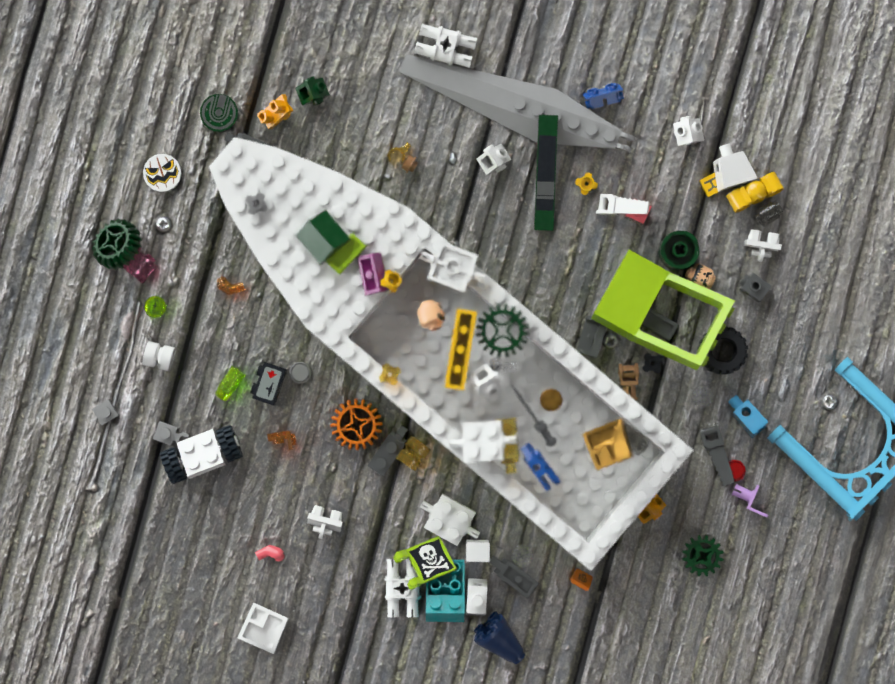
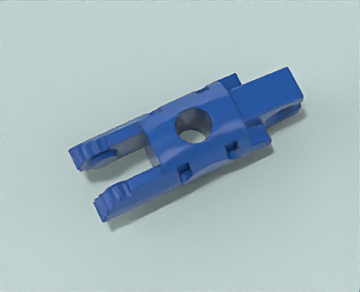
[520,443,561,492]

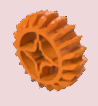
[331,399,383,450]

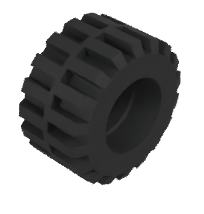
[698,326,748,375]

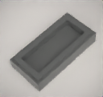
[641,308,679,342]

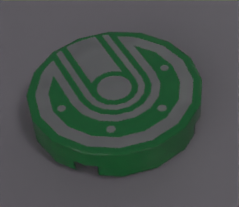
[200,94,238,132]

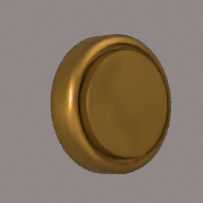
[540,389,563,411]

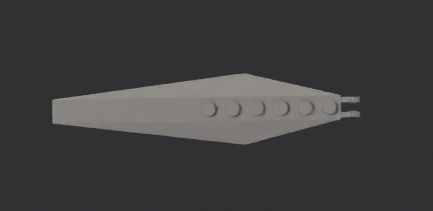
[400,54,636,153]

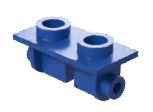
[583,83,624,110]

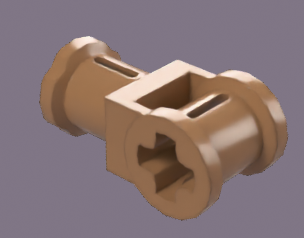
[618,363,639,400]

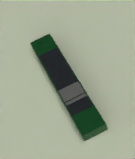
[534,115,558,231]

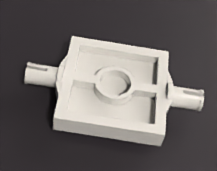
[420,241,486,293]
[450,420,518,463]
[420,493,480,546]

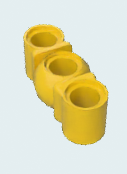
[726,172,784,213]

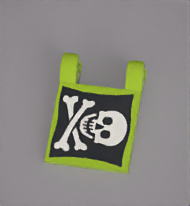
[393,536,457,590]

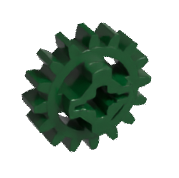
[681,535,724,577]

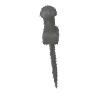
[511,384,557,447]

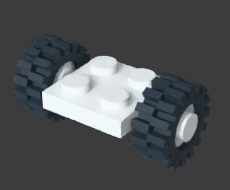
[160,425,243,484]

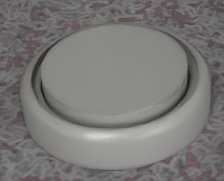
[289,362,311,384]

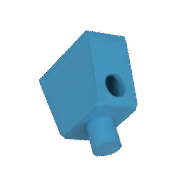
[728,395,768,439]

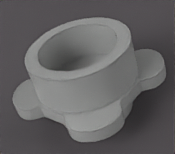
[245,193,267,215]

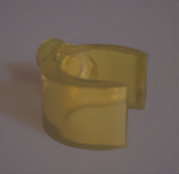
[388,142,411,163]

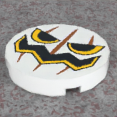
[143,154,182,192]

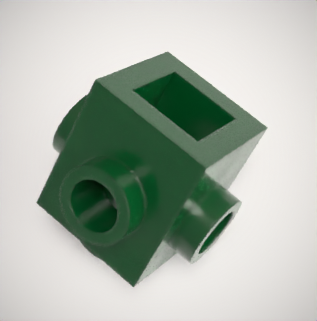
[295,76,330,106]

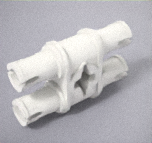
[414,23,477,68]
[384,559,421,618]

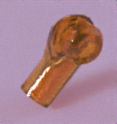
[217,277,245,295]

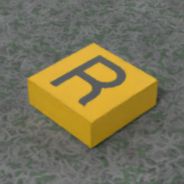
[699,173,718,198]

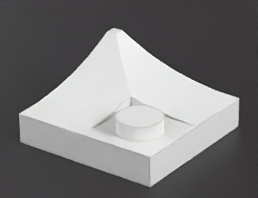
[237,603,289,654]

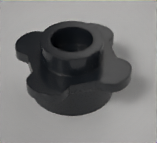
[642,353,663,374]

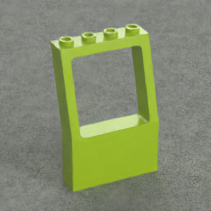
[591,250,735,370]

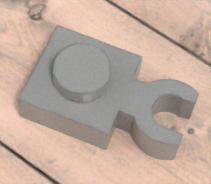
[153,421,190,445]

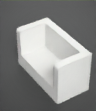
[466,539,490,562]

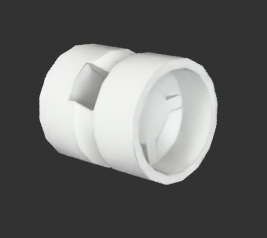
[142,341,176,371]

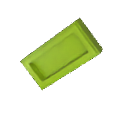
[326,233,367,275]

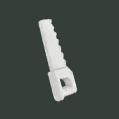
[596,194,650,215]

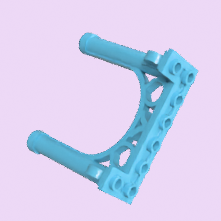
[767,357,895,521]

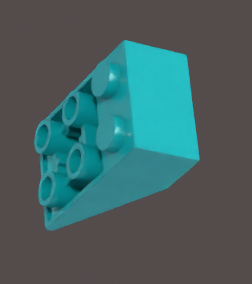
[426,560,465,622]

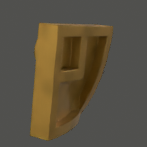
[582,418,634,471]

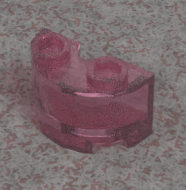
[123,247,158,284]

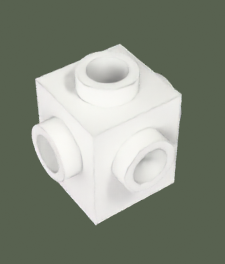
[673,116,704,146]
[476,144,511,175]
[470,364,504,400]

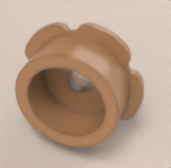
[402,155,418,173]

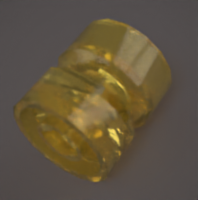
[396,435,431,472]

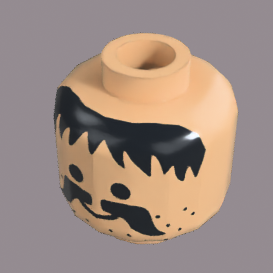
[685,263,716,289]
[417,300,446,331]

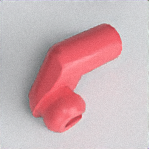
[255,545,285,562]

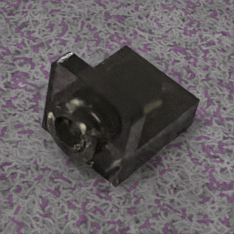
[625,423,650,455]

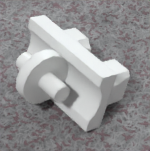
[744,229,782,262]
[307,505,342,539]

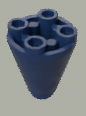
[474,611,525,665]

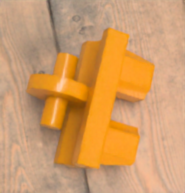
[257,94,293,129]

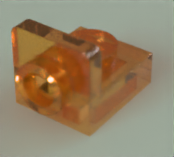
[267,430,297,450]

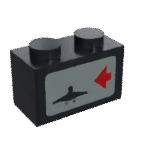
[250,362,287,406]

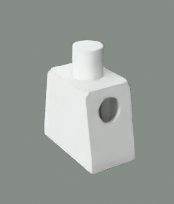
[713,143,757,192]
[466,578,487,616]

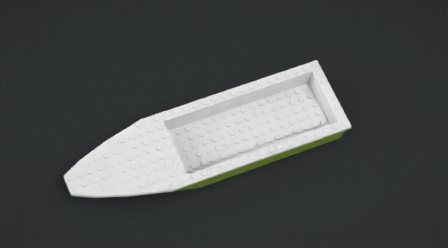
[209,137,693,571]

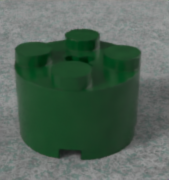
[659,231,699,270]

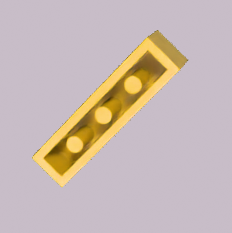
[444,308,477,391]

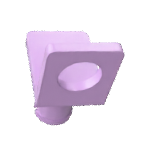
[732,484,768,518]

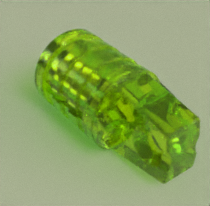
[215,365,246,401]

